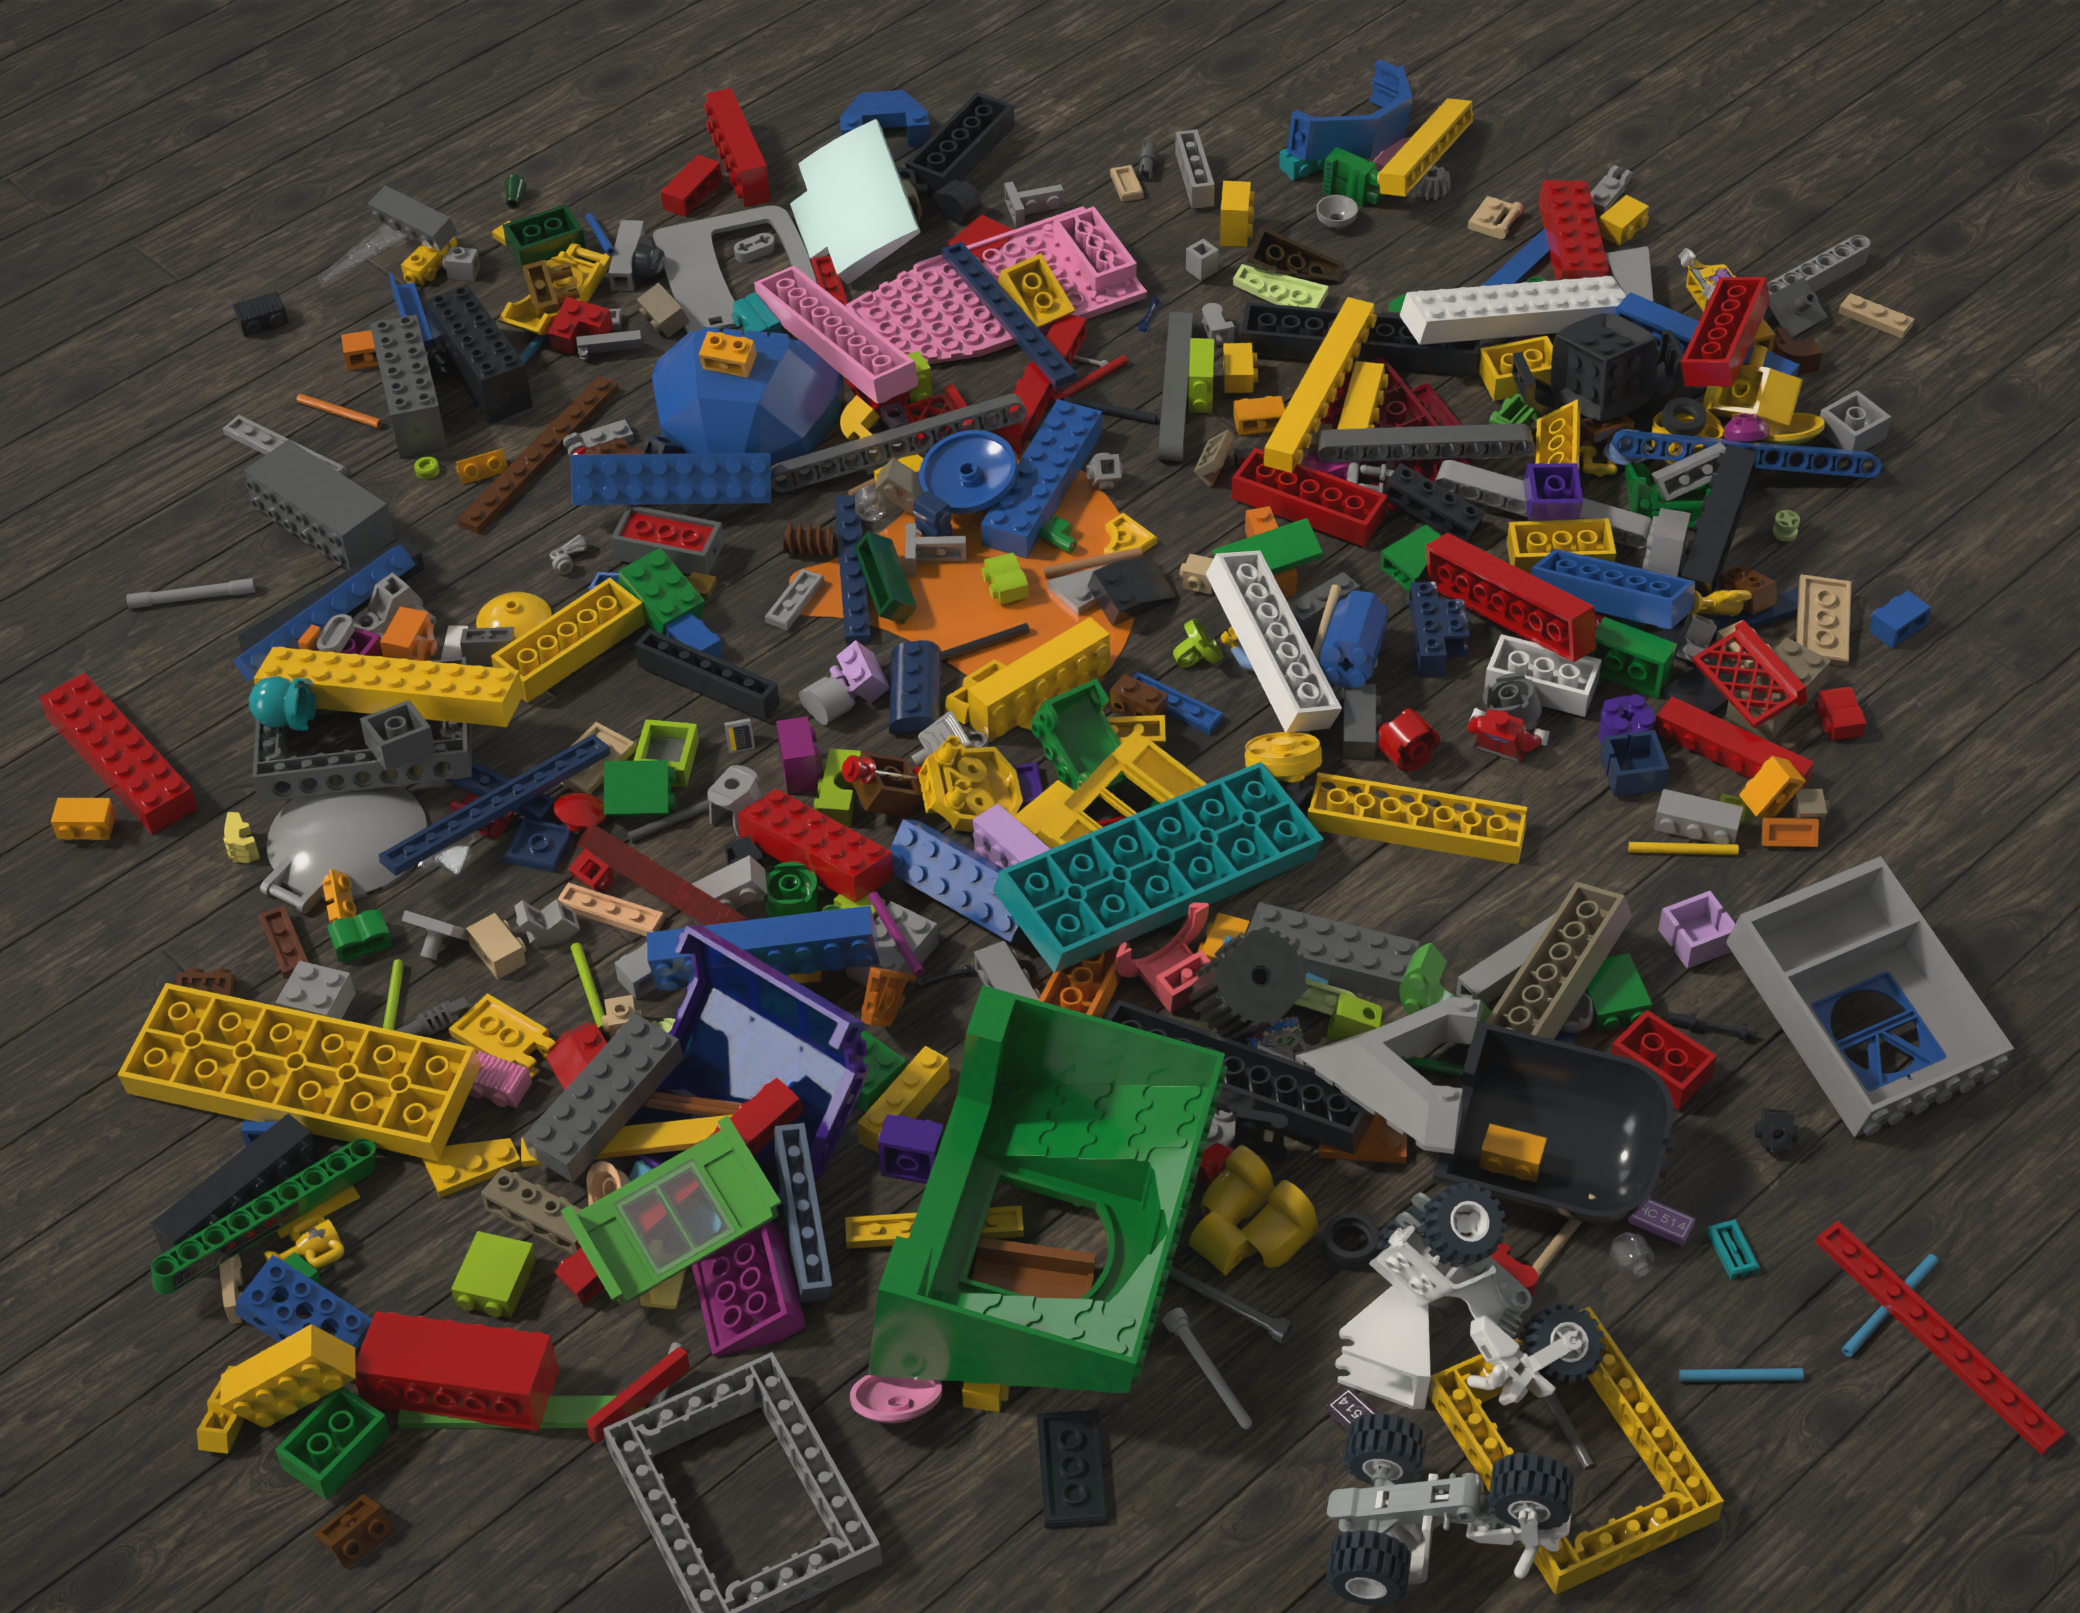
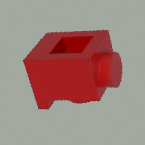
[568,849,614,892]
[1196,1142,1234,1188]

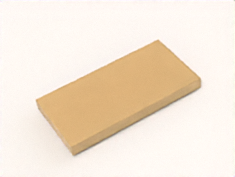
[1796,574,1852,667]

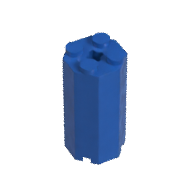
[1320,590,1388,688]

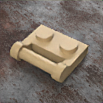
[1468,196,1524,239]

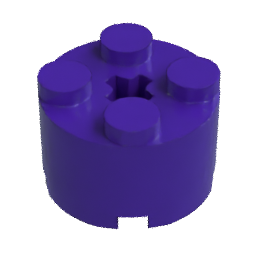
[1598,694,1654,755]

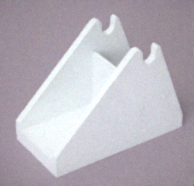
[1335,1285,1430,1409]

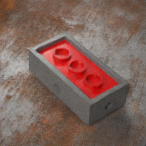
[611,505,724,575]

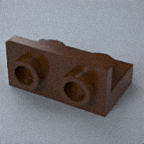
[1579,415,1634,444]
[176,968,239,997]
[314,1494,394,1568]

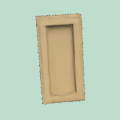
[1110,165,1144,202]

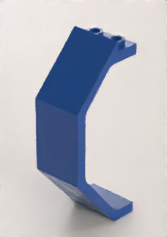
[1287,59,1412,161]

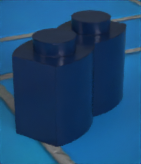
[913,490,953,537]

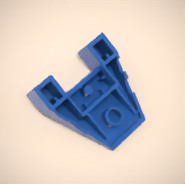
[840,90,930,147]

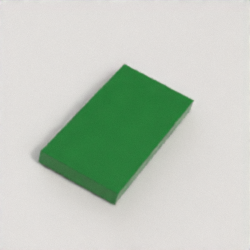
[1212,518,1324,575]

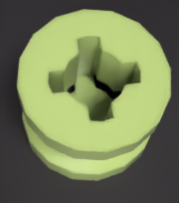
[1772,510,1800,542]

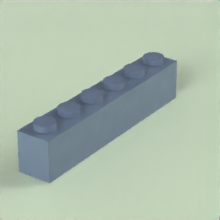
[772,1123,832,1303]

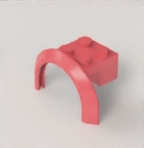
[1116,903,1210,1014]

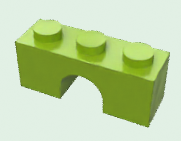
[813,749,861,828]

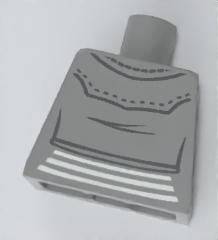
[911,711,973,767]

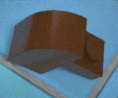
[1773,327,1823,374]

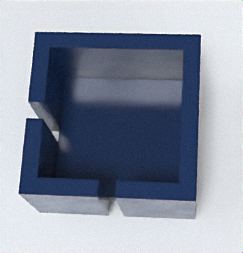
[1600,730,1669,797]

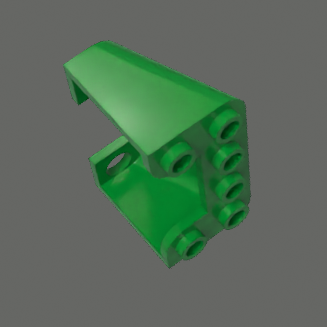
[1031,678,1131,803]

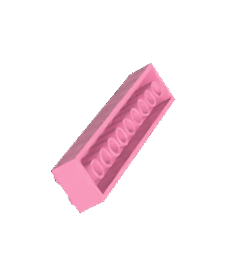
[754,266,918,404]

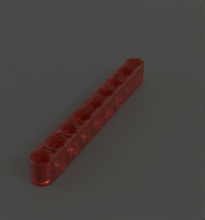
[576,822,750,926]

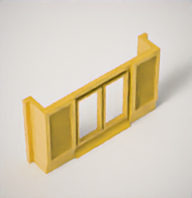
[1036,730,1206,849]

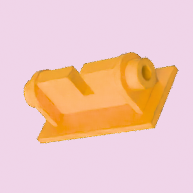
[455,449,508,485]
[322,869,356,924]

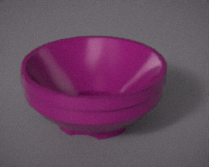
[1724,413,1769,441]

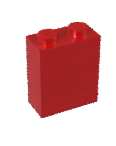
[948,215,1014,263]

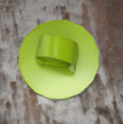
[1173,618,1224,668]

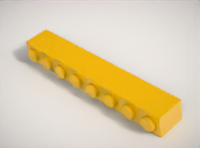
[1377,98,1473,197]

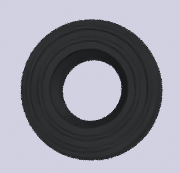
[1662,398,1707,436]

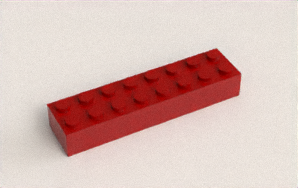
[1426,533,1596,663]
[39,672,198,835]

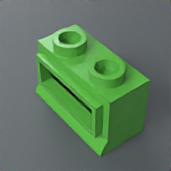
[1489,393,1540,427]

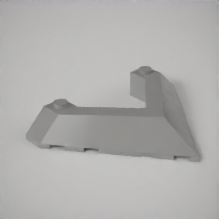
[1295,997,1483,1154]

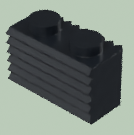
[233,291,289,336]

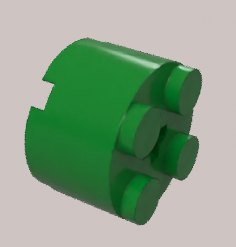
[764,862,819,918]

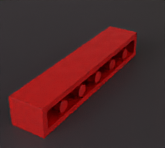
[1654,696,1814,798]

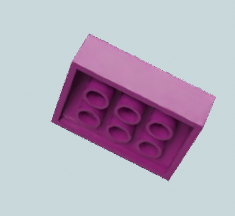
[692,1222,806,1357]

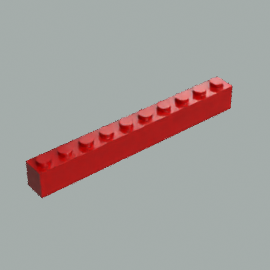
[554,1077,805,1306]

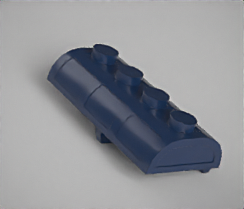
[889,640,942,734]

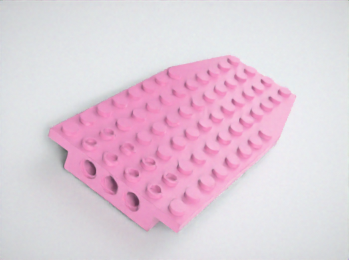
[846,206,1147,364]

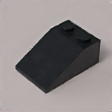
[1087,556,1177,626]

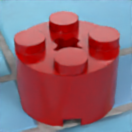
[1379,708,1440,772]

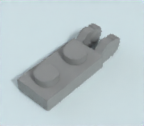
[1590,165,1632,213]
[563,419,634,455]

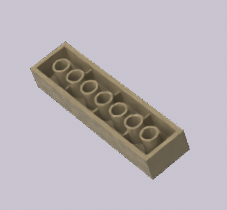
[1467,882,1632,1052]

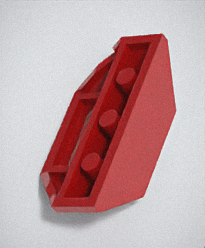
[546,1022,607,1091]

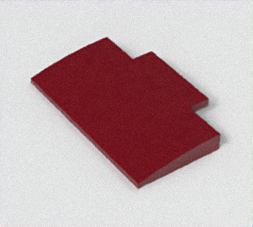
[1320,356,1471,514]

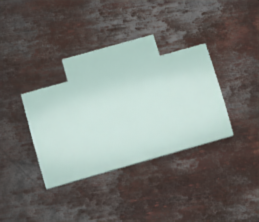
[790,119,921,285]

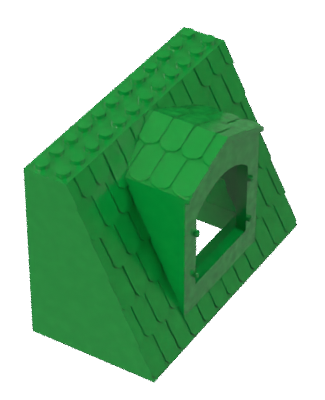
[868,985,1228,1393]

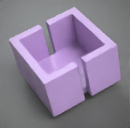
[1658,891,1735,969]

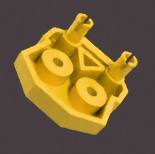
[918,735,1023,832]

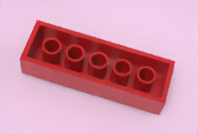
[704,88,770,207]
[1538,180,1609,281]
[1681,277,1770,387]
[1232,448,1388,547]
[738,788,893,903]

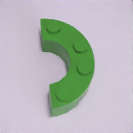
[1399,943,1492,1046]

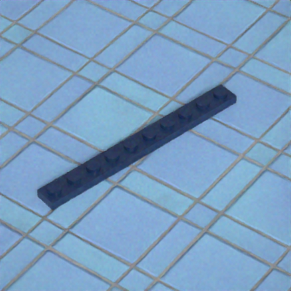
[942,241,1076,388]
[378,734,611,876]

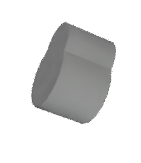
[799,677,852,725]

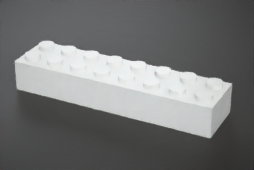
[1206,550,1342,733]

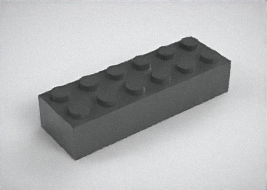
[1247,902,1419,1004]
[523,1013,684,1183]

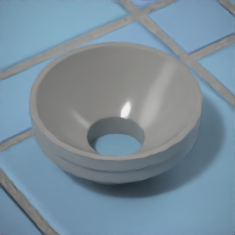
[1316,195,1358,230]

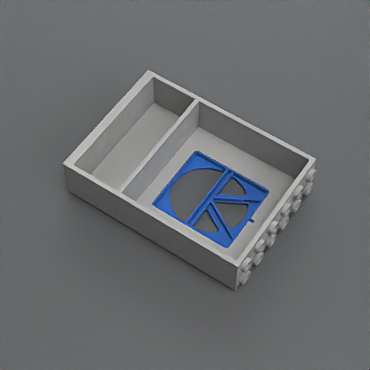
[1726,856,2014,1138]

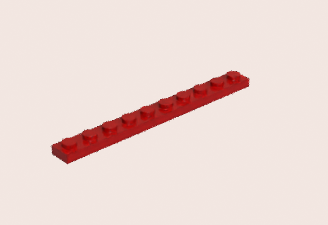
[1815,1221,2066,1455]

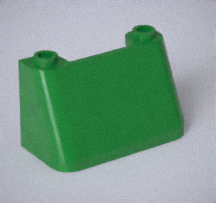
[1625,463,1711,528]

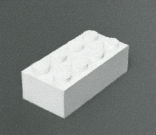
[1484,634,1602,717]

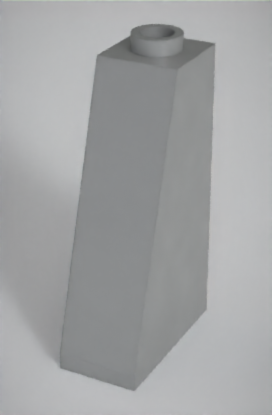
[1605,246,1653,302]

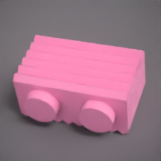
[469,1051,532,1108]

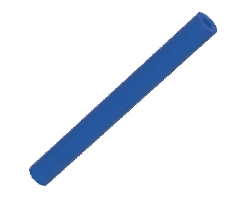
[585,213,615,256]

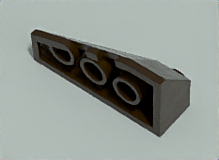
[1246,226,1345,283]

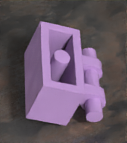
[830,640,890,707]

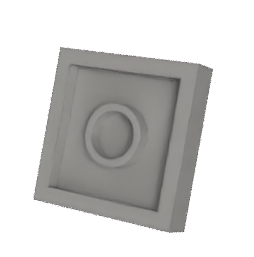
[402,910,469,960]

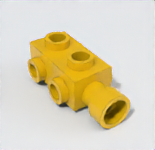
[401,237,458,286]

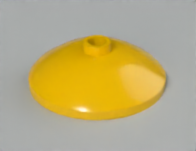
[1759,413,1825,445]
[476,592,552,640]

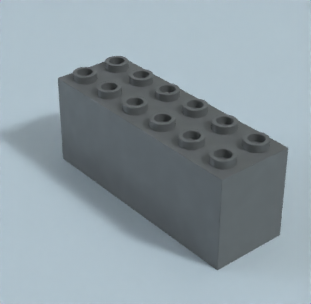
[370,314,447,458]
[244,439,395,570]

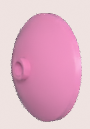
[850,1375,942,1423]

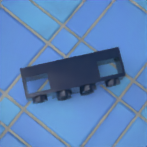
[1409,582,1470,677]

